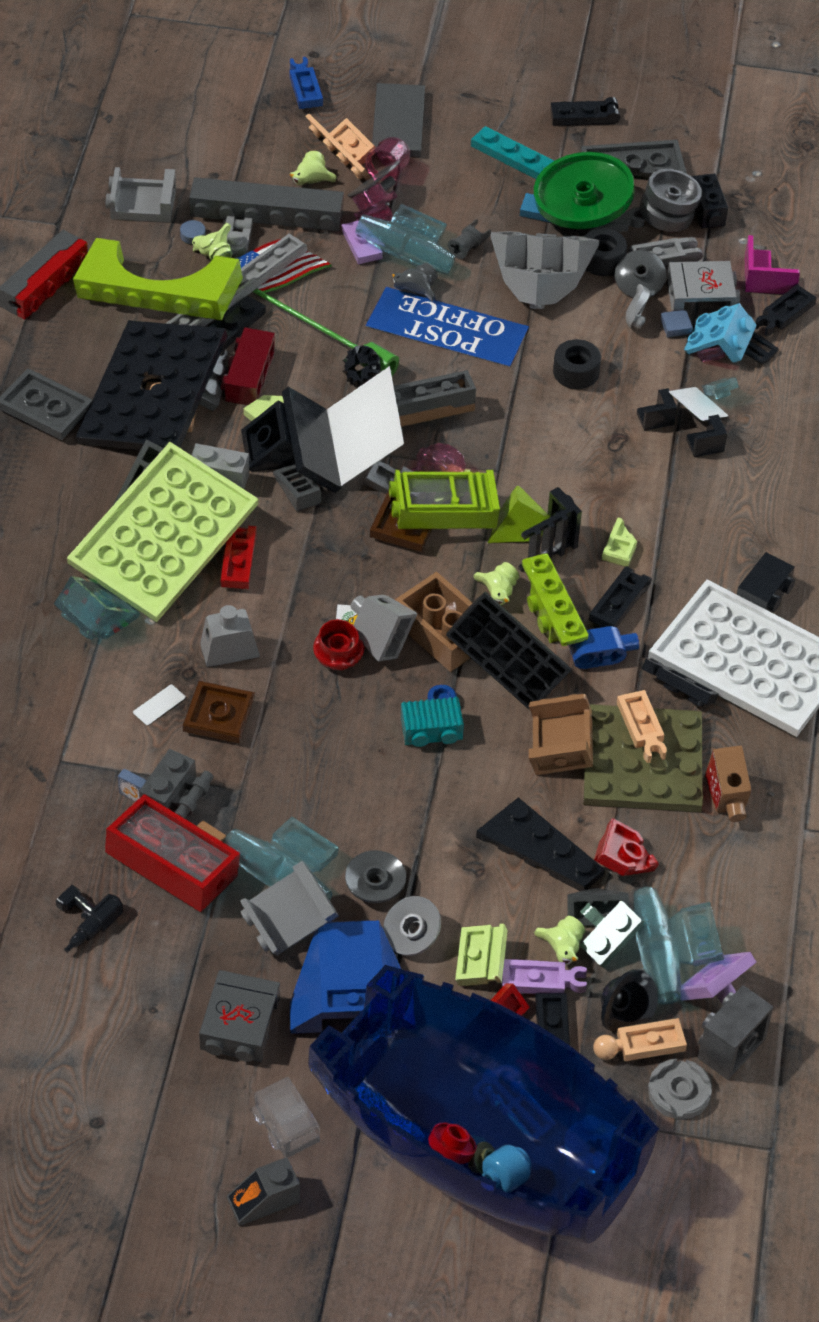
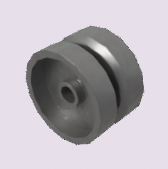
[639,169,702,232]

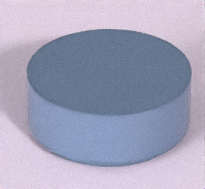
[180,220,206,244]

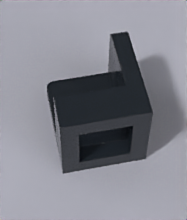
[637,388,677,431]
[686,414,727,457]

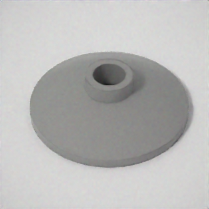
[383,896,441,956]

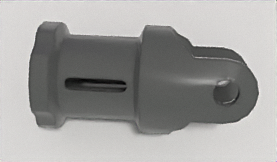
[448,219,491,259]

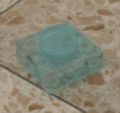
[702,377,739,399]

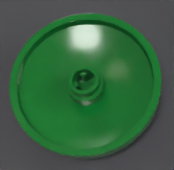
[534,152,635,229]

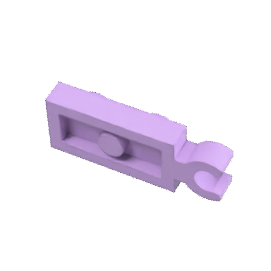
[502,959,587,994]

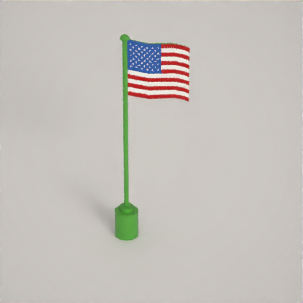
[235,239,399,376]

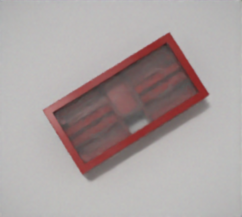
[105,794,240,912]

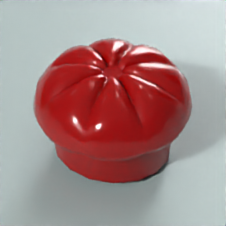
[313,619,364,670]

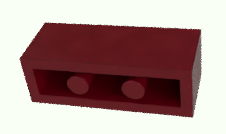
[221,327,275,405]

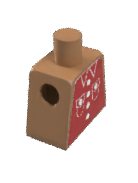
[705,745,751,822]

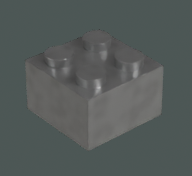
[698,985,773,1080]

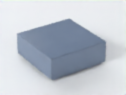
[660,310,693,337]

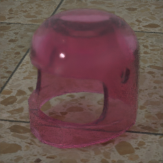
[365,137,410,181]

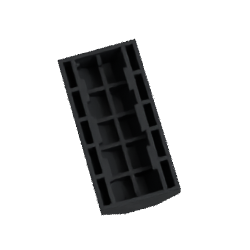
[446,591,571,710]

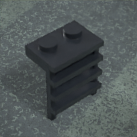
[518,487,582,572]

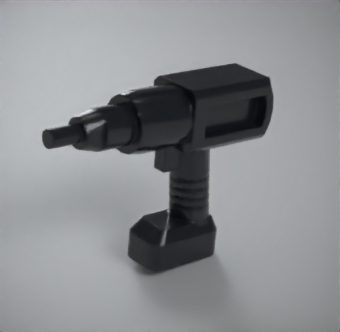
[56,885,124,953]

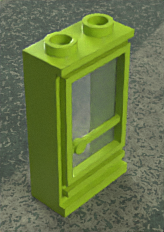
[389,470,500,529]

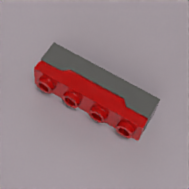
[0,230,88,320]

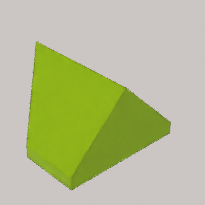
[488,486,550,543]

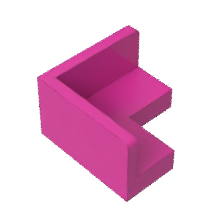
[745,235,800,294]

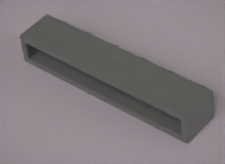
[189,177,344,231]

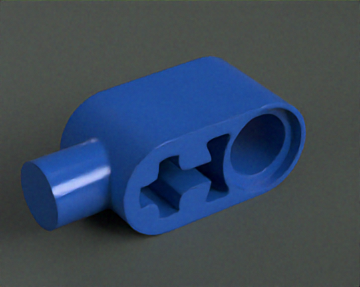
[568,626,639,669]

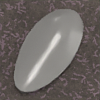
[625,284,650,329]

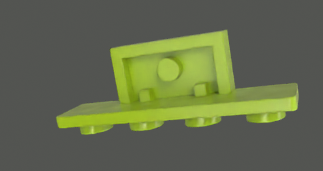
[522,553,588,646]

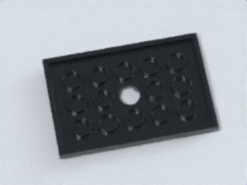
[76,320,228,450]

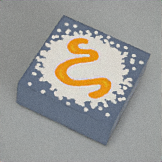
[118,769,147,802]

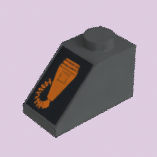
[227,1157,300,1226]

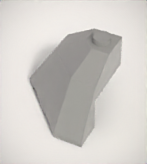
[491,231,599,309]

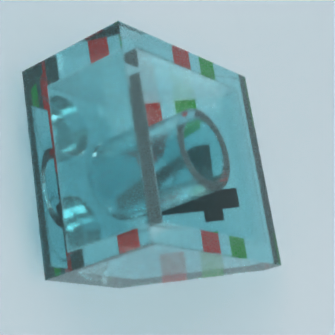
[54,576,140,639]

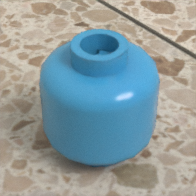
[482,1145,531,1194]

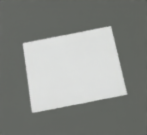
[326,366,404,486]

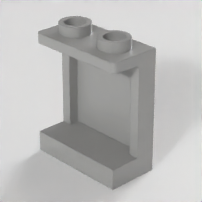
[106,167,176,223]

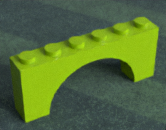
[73,238,243,320]

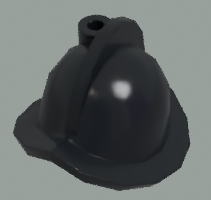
[601,969,658,1033]

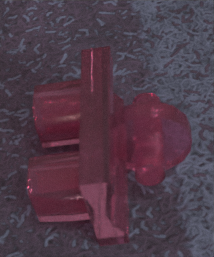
[352,183,398,226]

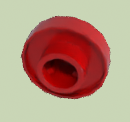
[428,1123,477,1164]

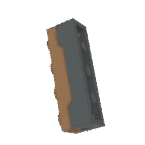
[394,370,476,427]

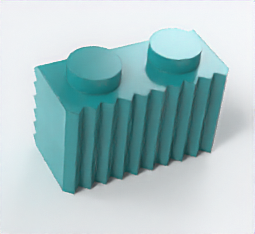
[401,697,464,747]

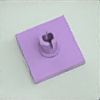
[675,952,756,1003]

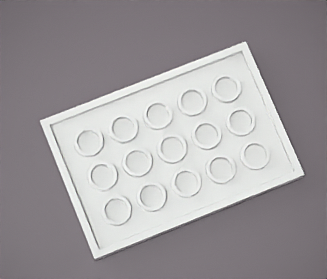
[648,579,819,737]

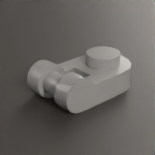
[226,216,253,256]

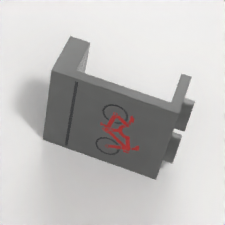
[199,970,280,1062]

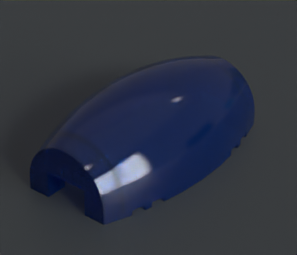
[308,965,659,1243]

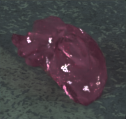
[411,443,466,472]

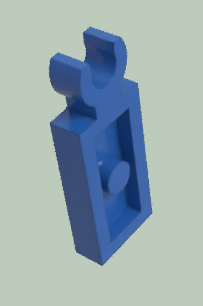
[289,57,323,109]

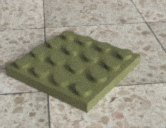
[583,704,703,812]

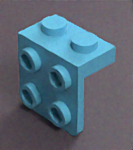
[684,303,757,363]

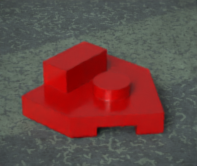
[594,818,659,876]

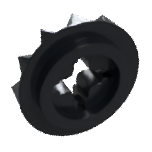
[342,345,381,388]

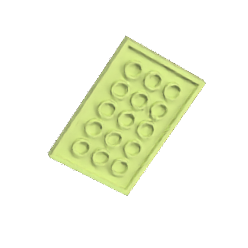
[67,442,258,622]

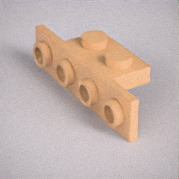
[305,114,378,181]

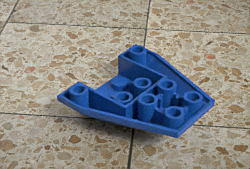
[290,920,417,1033]

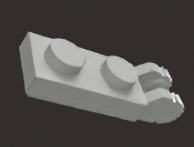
[629,237,703,271]

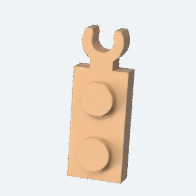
[617,690,667,763]

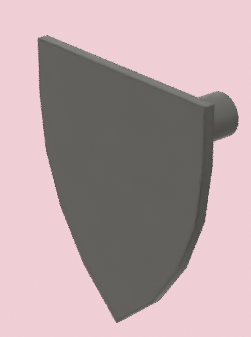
[348,159,400,210]

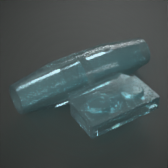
[355,204,456,275]
[223,817,339,900]
[633,887,724,1004]

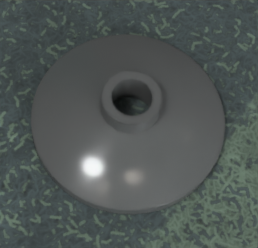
[615,250,666,298]
[345,850,406,903]

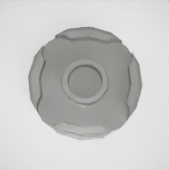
[648,1059,712,1120]

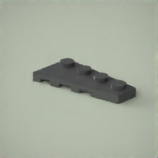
[580,140,687,177]

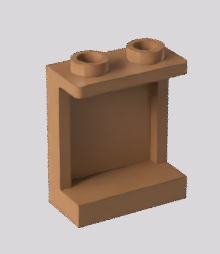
[529,694,593,775]

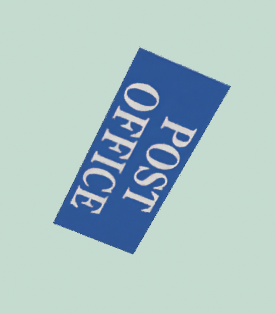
[365,287,529,366]

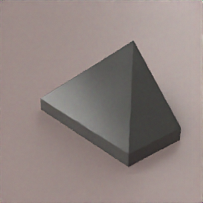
[567,888,629,926]

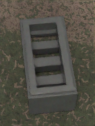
[273,464,321,512]

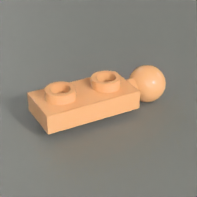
[593,1018,687,1061]

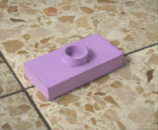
[342,219,382,264]

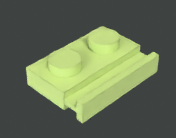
[455,924,508,986]

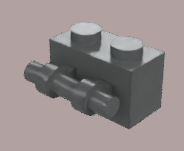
[139,749,214,819]

